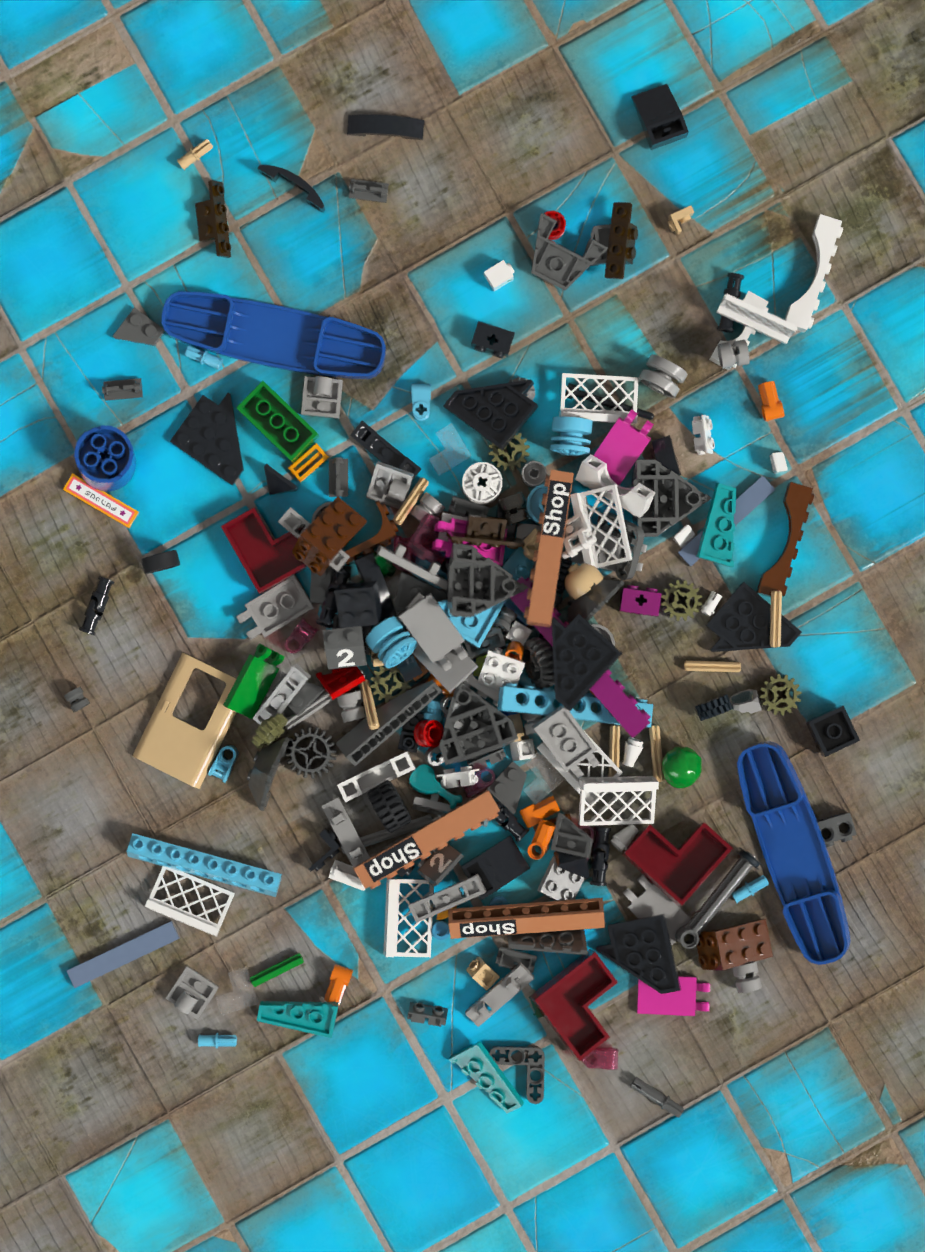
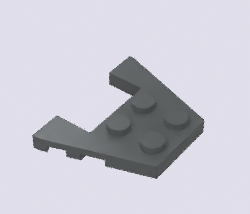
[531,213,608,290]

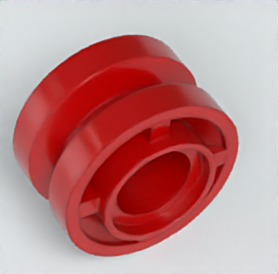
[544,211,566,240]
[414,720,444,747]

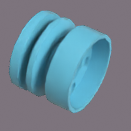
[550,416,593,456]
[365,617,418,668]

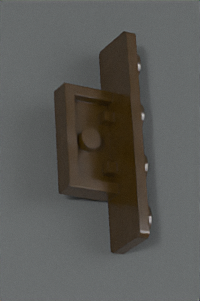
[195,180,231,258]
[605,202,638,279]
[446,515,525,549]

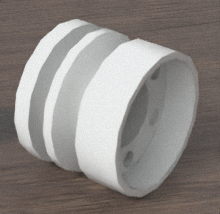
[462,462,502,505]

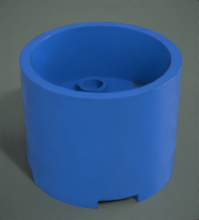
[74,425,136,492]

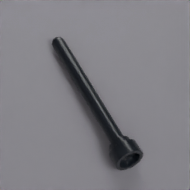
[565,383,654,420]

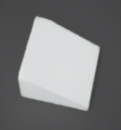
[769,452,788,474]
[673,525,695,548]
[510,739,535,761]

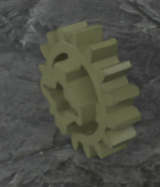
[489,433,530,471]
[660,580,702,621]
[370,665,412,703]
[759,674,802,716]
[251,713,288,749]

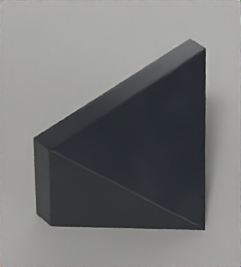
[264,464,298,495]
[554,851,589,879]

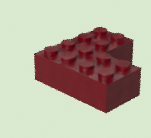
[221,507,308,594]
[622,822,733,907]
[529,949,618,1061]

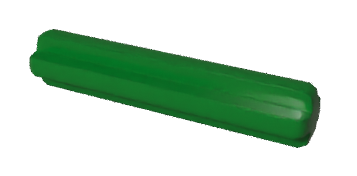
[250,953,304,987]

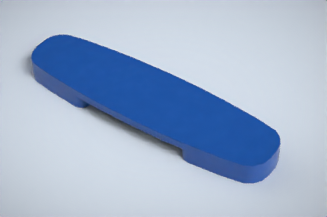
[161,291,386,379]
[737,741,851,965]

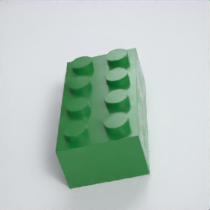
[236,381,319,463]

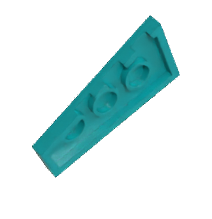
[696,483,736,567]
[256,1001,339,1038]
[449,1041,524,1113]

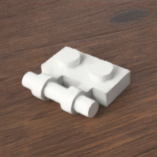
[561,512,597,559]

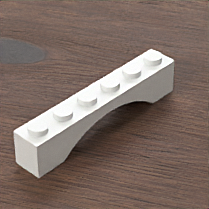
[785,214,843,333]

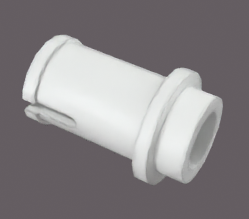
[700,591,722,617]

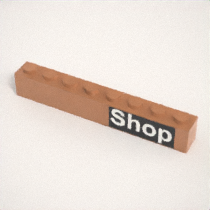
[524,470,574,628]
[354,790,500,889]
[448,898,605,939]

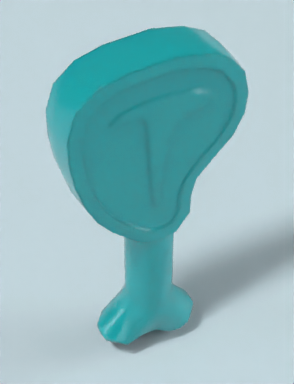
[409,764,463,809]

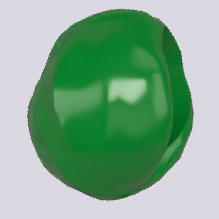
[662,746,702,788]

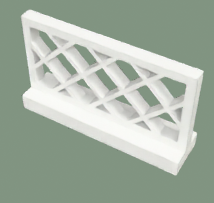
[716,294,798,344]
[559,373,638,424]
[570,484,632,569]
[537,730,623,804]
[578,776,659,826]
[145,866,235,937]
[383,878,434,957]

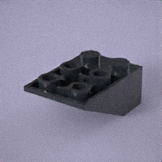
[631,84,689,150]
[461,835,530,900]

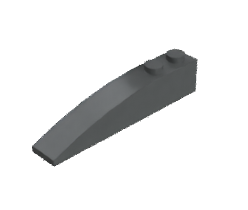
[336,680,443,766]

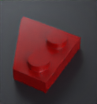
[315,666,366,700]

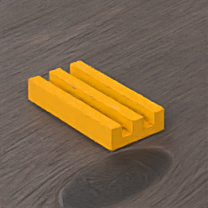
[288,443,329,483]

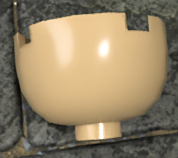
[564,563,603,599]

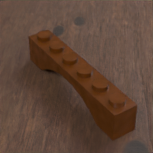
[756,482,814,597]

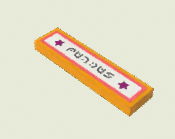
[63,473,139,528]

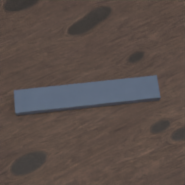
[678,476,776,567]
[67,921,180,988]

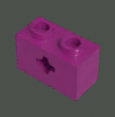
[619,585,662,617]

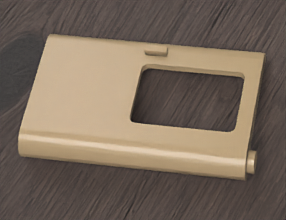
[132,652,238,789]

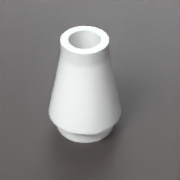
[622,737,644,767]
[611,824,639,852]

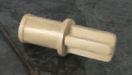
[177,139,213,170]

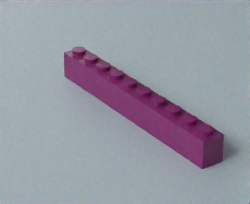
[510,576,651,738]

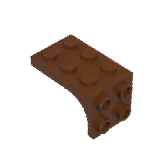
[292,497,367,576]
[345,500,398,566]
[697,919,773,970]

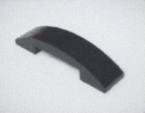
[347,114,424,140]
[258,165,325,213]
[350,421,421,480]
[354,553,396,624]

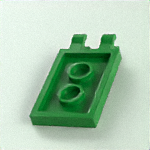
[223,644,285,720]

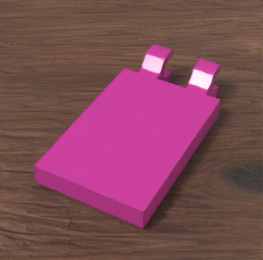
[593,409,654,485]
[432,518,507,567]
[637,976,710,1016]

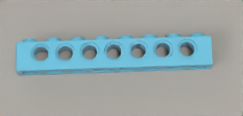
[497,683,653,728]
[127,833,281,897]

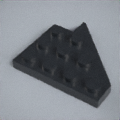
[443,379,538,451]
[170,393,244,486]
[706,582,802,652]
[551,614,623,711]
[596,914,681,994]

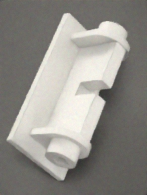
[692,415,715,455]
[437,766,479,789]
[328,860,365,891]

